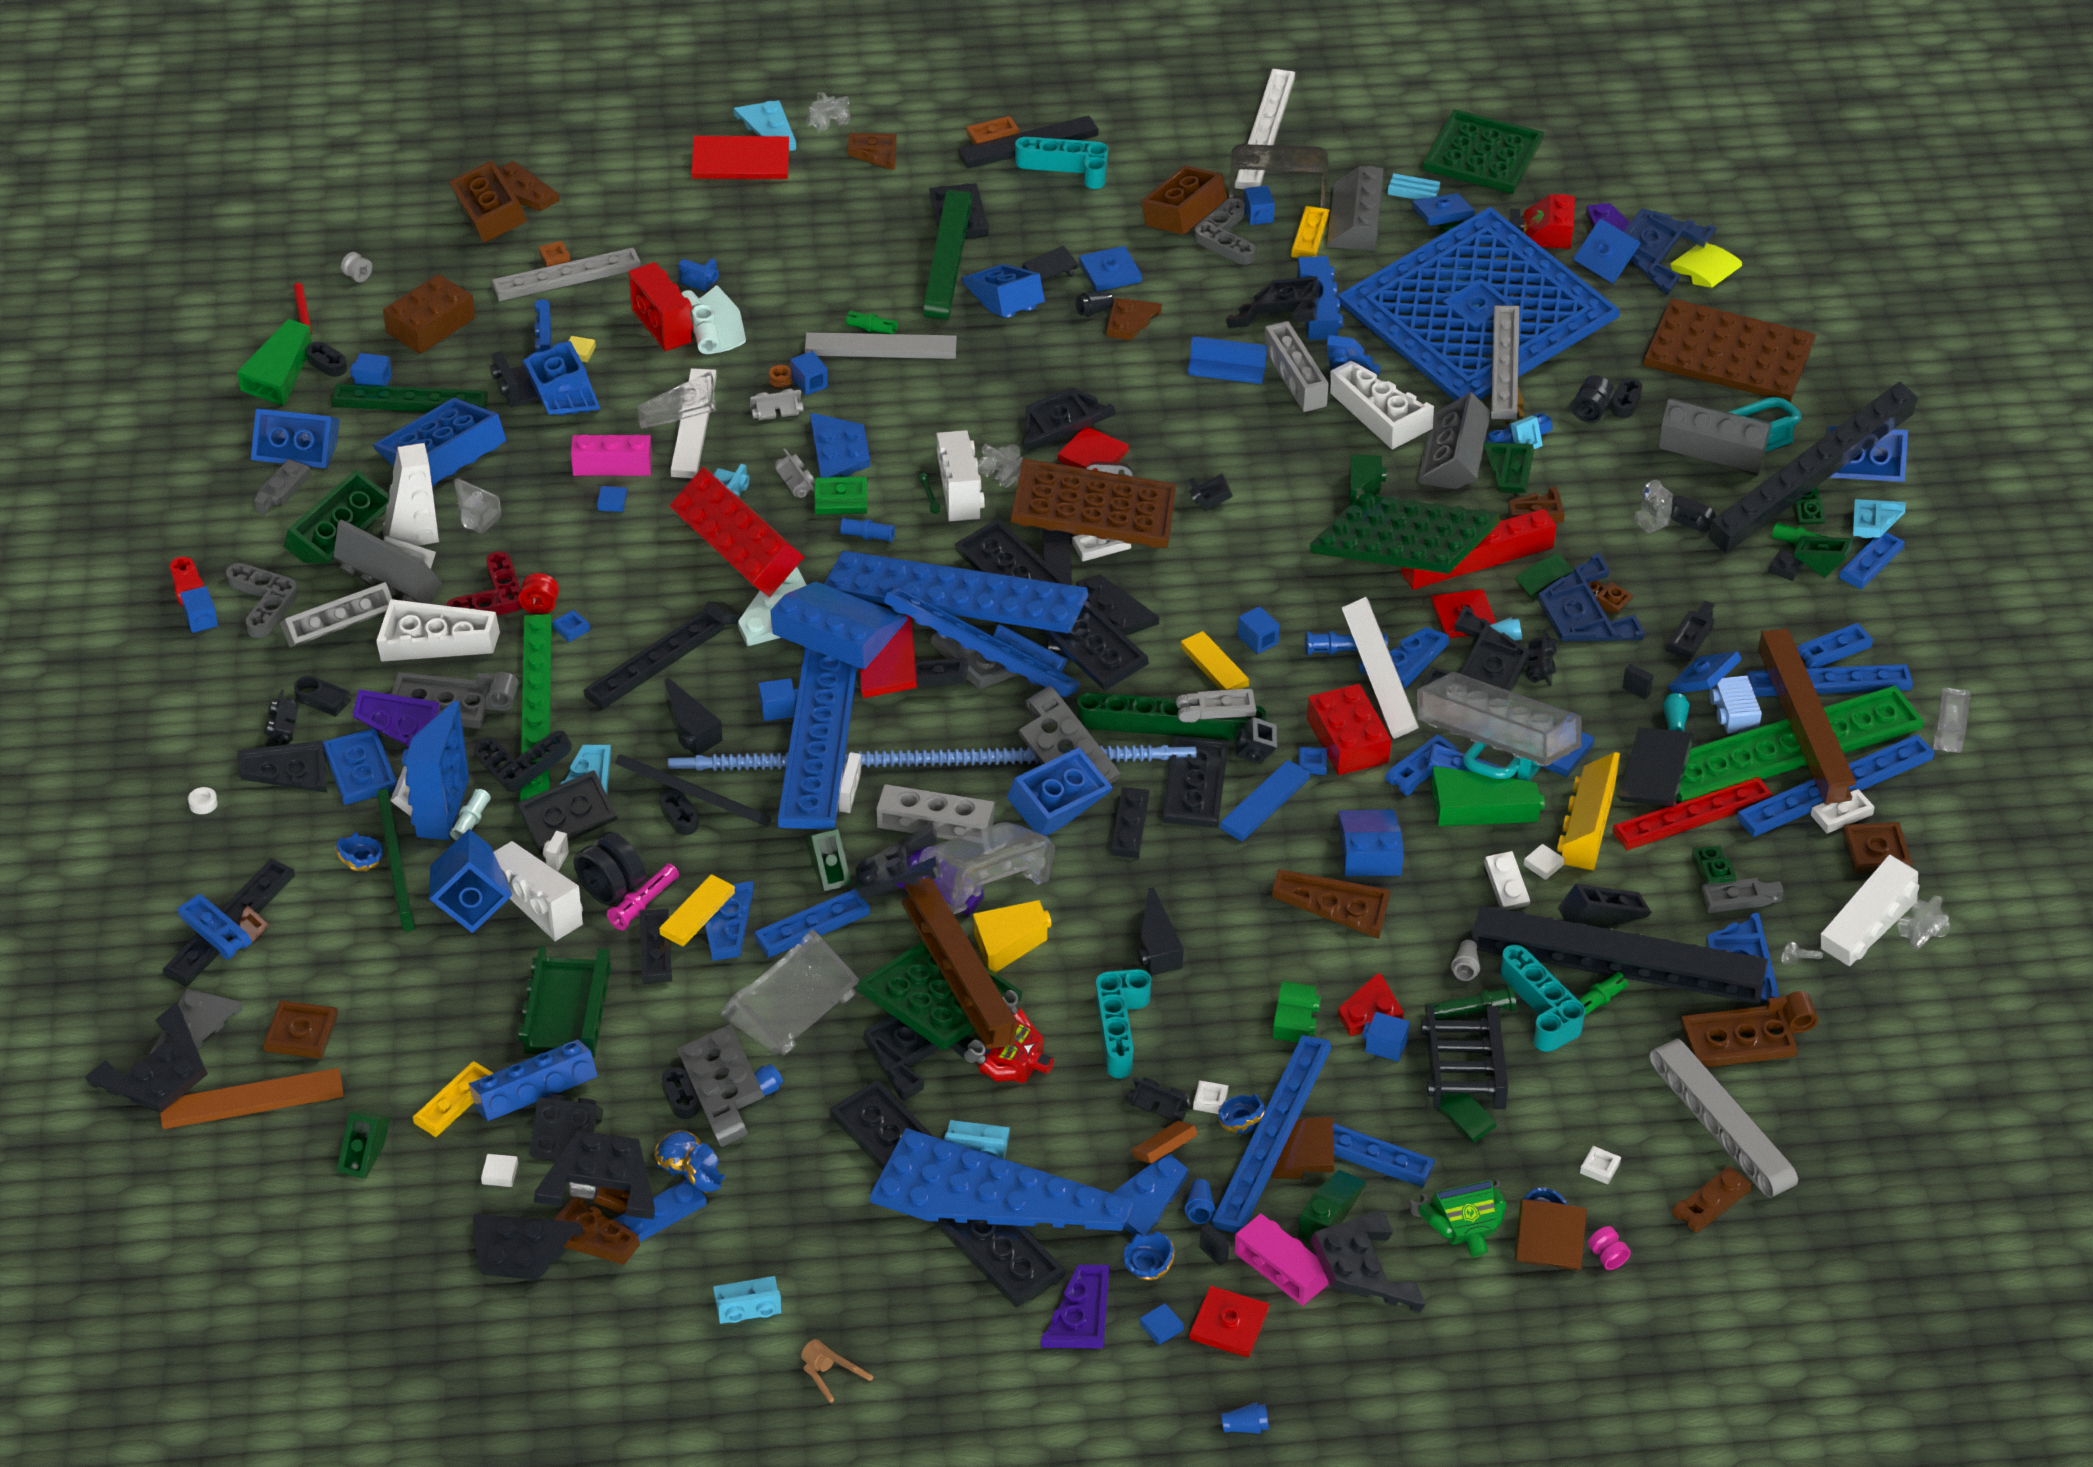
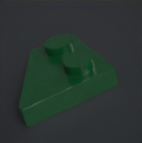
[1484,442,1535,493]

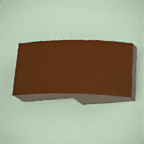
[1588,580,1633,613]

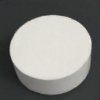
[188,787,218,814]

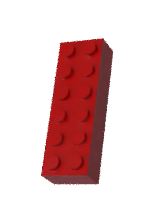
[669,466,804,597]

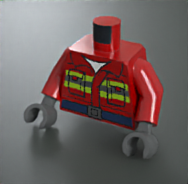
[964,990,1054,1083]

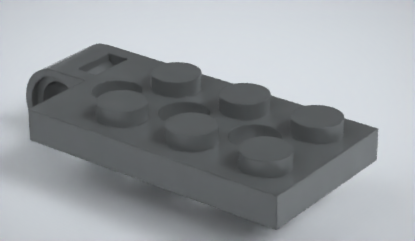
[391,672,519,729]
[1019,686,1121,784]
[677,1024,765,1148]

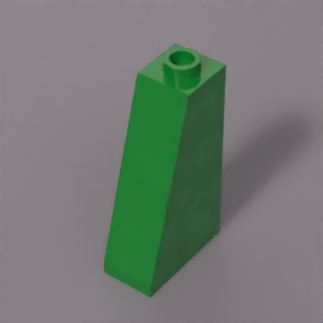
[237,319,312,406]
[1431,766,1545,826]

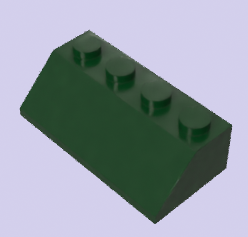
[283,469,390,564]

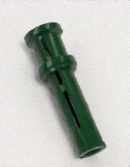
[1425,985,1516,1020]

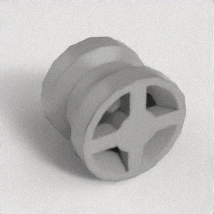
[341,252,373,282]

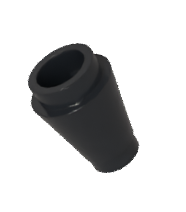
[1075,293,1114,317]

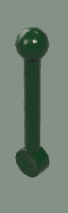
[919,473,940,514]

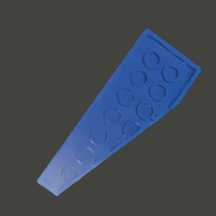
[870,1128,1133,1231]

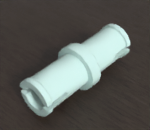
[450,789,491,841]

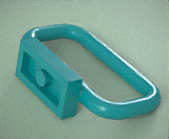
[1729,397,1801,452]
[1463,719,1550,781]

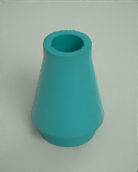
[1662,693,1690,731]

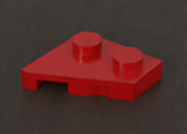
[1338,973,1404,1036]

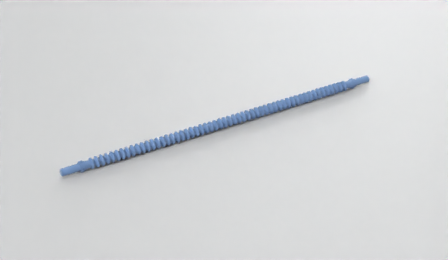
[668,745,1196,771]

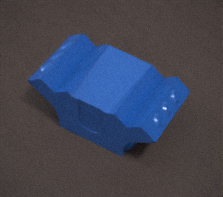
[522,341,601,416]

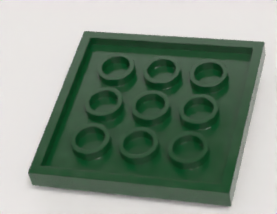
[1423,109,1544,194]
[857,941,1023,1051]

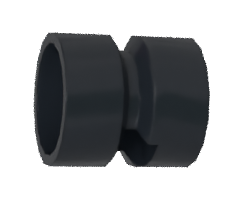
[1571,375,1614,423]

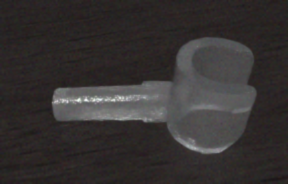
[1781,942,1823,965]

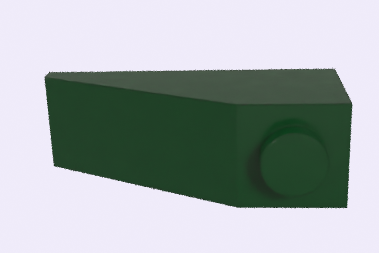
[1298,1170,1366,1242]

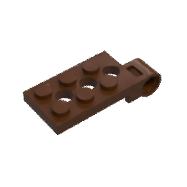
[1680,991,1818,1068]

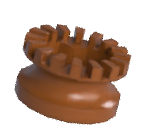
[769,365,792,389]

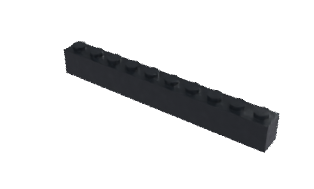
[1708,381,1918,554]
[1472,905,1768,1004]

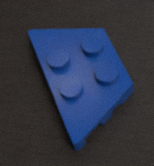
[810,413,870,478]
[1705,913,1780,1003]

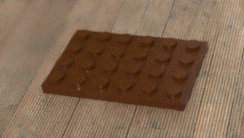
[1644,298,1816,403]
[1011,459,1177,548]

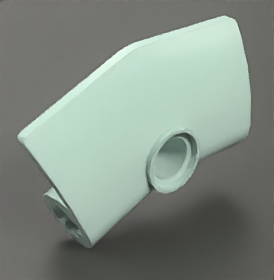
[681,285,746,354]

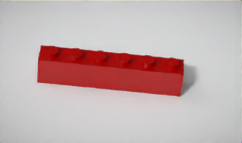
[1401,509,1557,590]

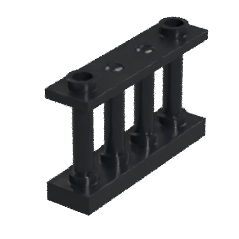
[1421,1005,1508,1109]

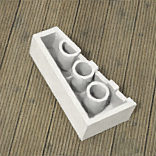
[1330,361,1434,449]
[936,430,985,521]
[382,443,439,546]
[376,599,500,661]
[494,841,583,941]
[1821,855,1919,966]

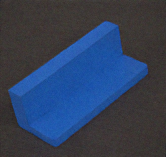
[1188,336,1267,384]

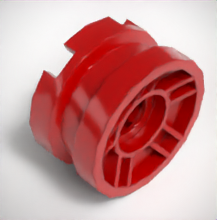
[518,573,559,615]

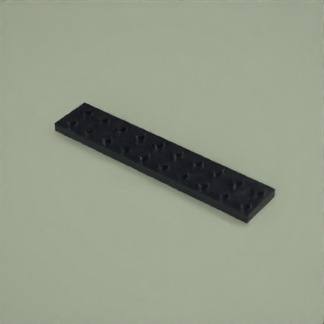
[954,518,1149,691]
[830,1080,1065,1308]

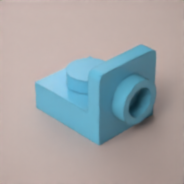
[1511,415,1543,449]

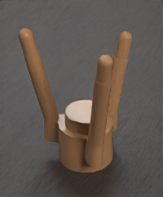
[801,1339,873,1403]

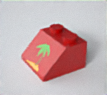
[1523,194,1575,249]

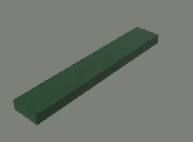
[332,384,488,412]
[377,788,415,932]

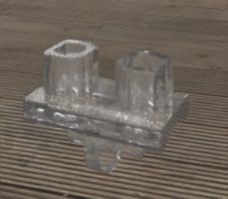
[806,92,850,132]
[978,444,1023,488]
[1897,895,1950,949]

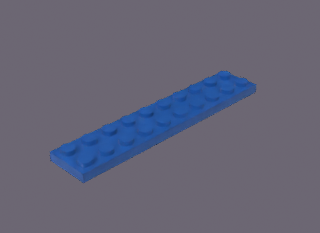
[824,551,1089,633]
[778,647,858,830]

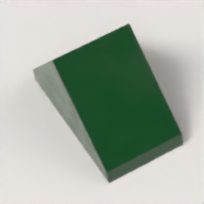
[1794,536,1853,578]

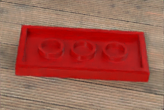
[692,136,790,179]
[860,614,917,698]

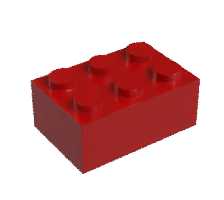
[628,262,693,352]
[1307,684,1391,775]

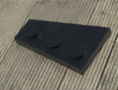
[1076,574,1160,635]
[238,740,328,793]

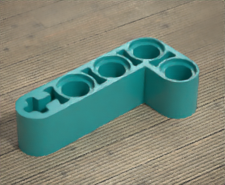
[1015,137,1108,189]
[1500,945,1585,1052]
[1095,969,1151,1079]

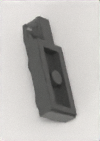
[254,459,311,515]
[1701,878,1783,913]

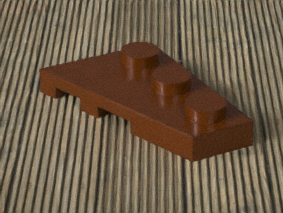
[498,161,559,211]
[554,1193,640,1265]

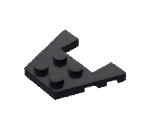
[1225,277,1320,328]
[1423,606,1530,698]
[855,823,941,899]
[85,1003,208,1113]
[863,1015,981,1101]
[534,1130,655,1220]
[1310,1211,1426,1312]

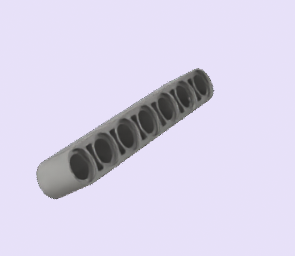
[1650,1039,1798,1198]

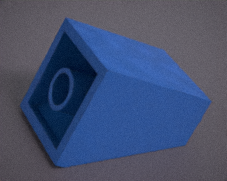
[429,829,512,933]

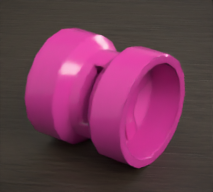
[1588,1226,1631,1270]

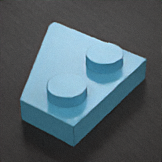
[1853,499,1906,538]

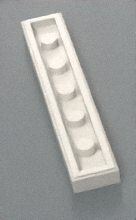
[671,369,717,478]
[1342,597,1419,739]

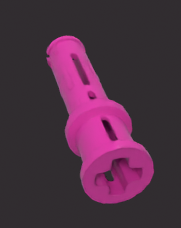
[607,863,679,931]

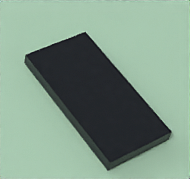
[1162,736,1229,828]

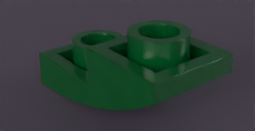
[1792,487,1825,525]
[1515,553,1574,600]
[1692,846,1737,884]
[1437,1093,1497,1143]

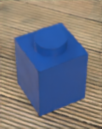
[1244,186,1275,225]
[790,351,828,395]
[350,353,392,386]
[180,586,218,633]
[1237,606,1280,655]
[758,678,798,721]
[1362,1012,1410,1062]

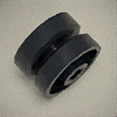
[573,831,646,906]

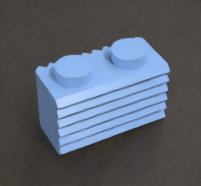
[1709,676,1762,734]

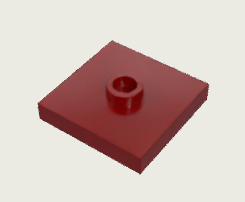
[1431,589,1497,639]
[1190,1286,1270,1358]

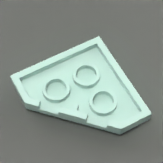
[738,567,806,646]

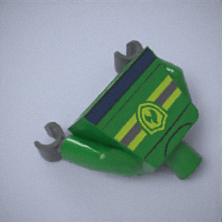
[1409,1180,1507,1257]

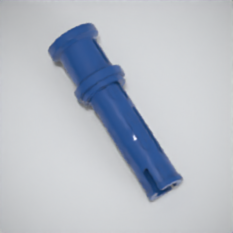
[1304,631,1388,656]

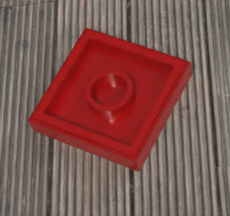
[1058,426,1129,471]

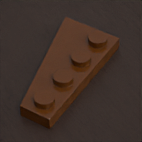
[1272,869,1391,939]

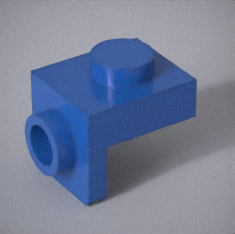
[678,258,719,292]

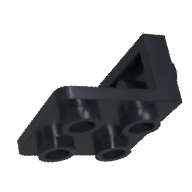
[489,351,540,408]
[529,1094,604,1161]

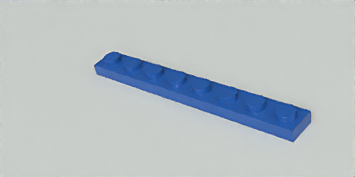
[884,588,1080,697]
[1737,734,1935,837]
[1212,1035,1331,1233]

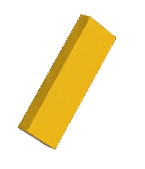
[1291,206,1329,258]
[1180,631,1249,690]
[659,874,735,947]
[413,1061,493,1137]

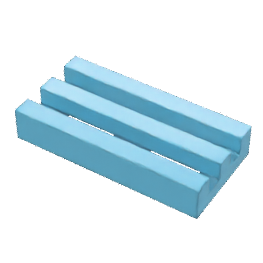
[1388,173,1440,200]

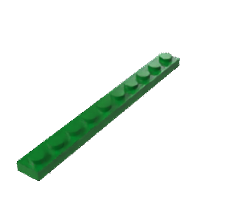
[520,614,552,819]

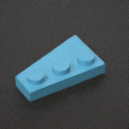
[733,100,796,151]
[561,745,611,794]

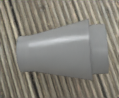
[1451,940,1480,981]

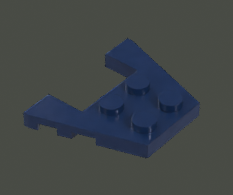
[1624,208,1716,295]
[1537,553,1645,641]

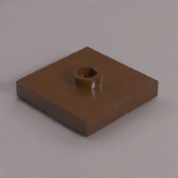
[1843,822,1912,873]
[263,1000,338,1059]

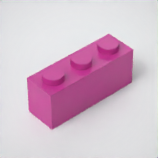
[571,435,652,476]
[1234,1213,1328,1306]

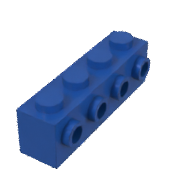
[468,1040,598,1121]

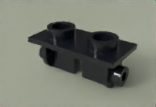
[1527,629,1557,686]
[264,689,298,747]
[1127,1077,1192,1122]

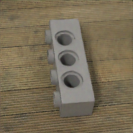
[1264,321,1329,412]
[280,582,393,648]
[877,784,994,845]

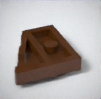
[848,133,897,170]

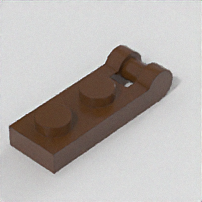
[1672,1166,1752,1233]

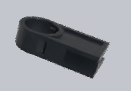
[294,676,351,717]

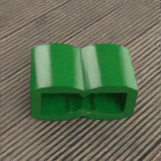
[1272,981,1321,1043]

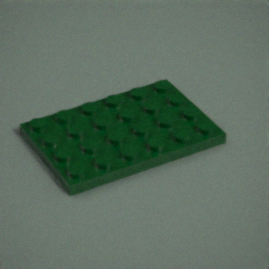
[1310,493,1500,574]

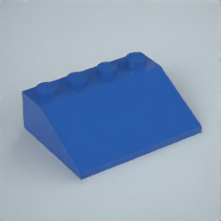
[373,398,507,487]
[770,582,907,670]
[402,701,469,840]

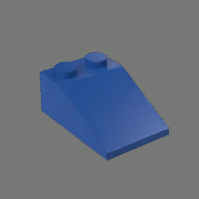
[961,264,1045,318]
[1007,747,1113,838]
[1338,809,1404,876]

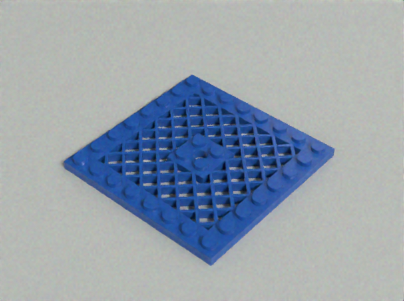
[1338,207,1620,401]

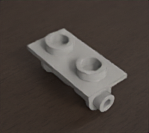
[750,389,804,421]
[775,448,815,498]

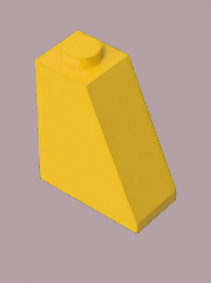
[973,900,1051,973]

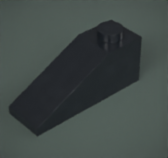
[664,678,723,755]
[1558,884,1652,928]
[1137,887,1184,976]

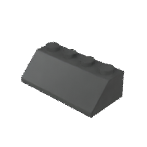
[1327,166,1384,251]
[1418,392,1491,489]
[1659,398,1773,474]
[334,520,443,604]

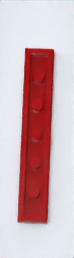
[1612,777,1773,851]

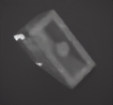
[454,478,501,534]
[1933,688,1971,753]

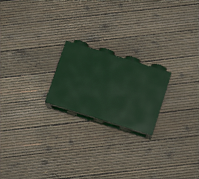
[518,946,611,1057]

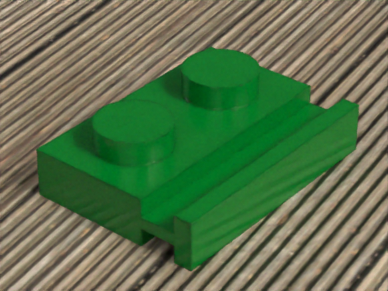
[815,477,868,515]

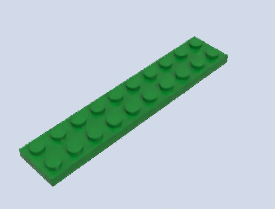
[1677,685,1924,803]

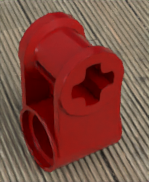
[170,556,204,607]

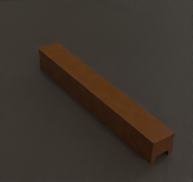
[1758,628,1856,805]
[902,877,1018,1049]

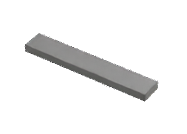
[491,248,641,301]
[1491,306,1519,419]
[805,332,957,359]

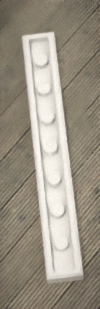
[1235,69,1295,189]

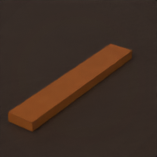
[160,1068,344,1129]

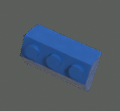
[250,409,340,468]
[1825,426,1908,482]

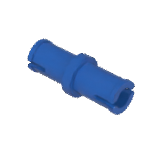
[840,518,895,542]

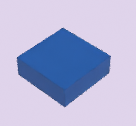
[597,486,627,512]
[552,610,590,643]
[1298,747,1327,775]
[1140,1303,1184,1345]

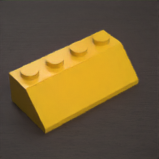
[1557,752,1620,871]

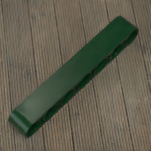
[924,190,972,320]
[1077,692,1267,740]

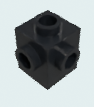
[1234,717,1277,764]

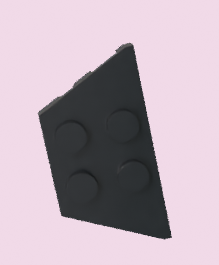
[1024,387,1116,452]
[473,1214,584,1280]

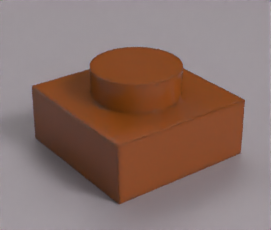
[538,241,570,267]

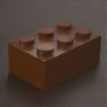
[449,160,527,243]
[1141,165,1227,234]
[383,274,475,354]

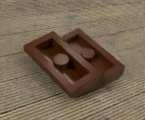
[1272,1117,1334,1179]
[1514,1200,1587,1271]

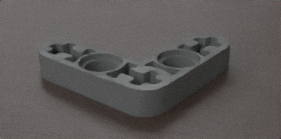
[1194,198,1256,265]
[226,563,298,638]

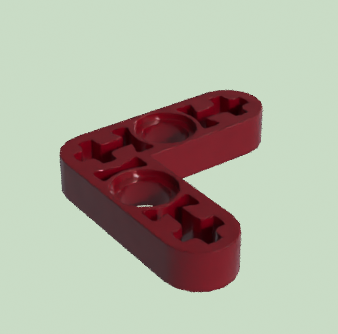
[445,551,522,616]

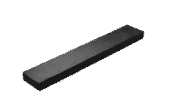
[958,116,1099,169]
[583,610,724,710]
[615,754,772,827]
[163,858,295,987]

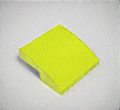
[1671,243,1742,288]

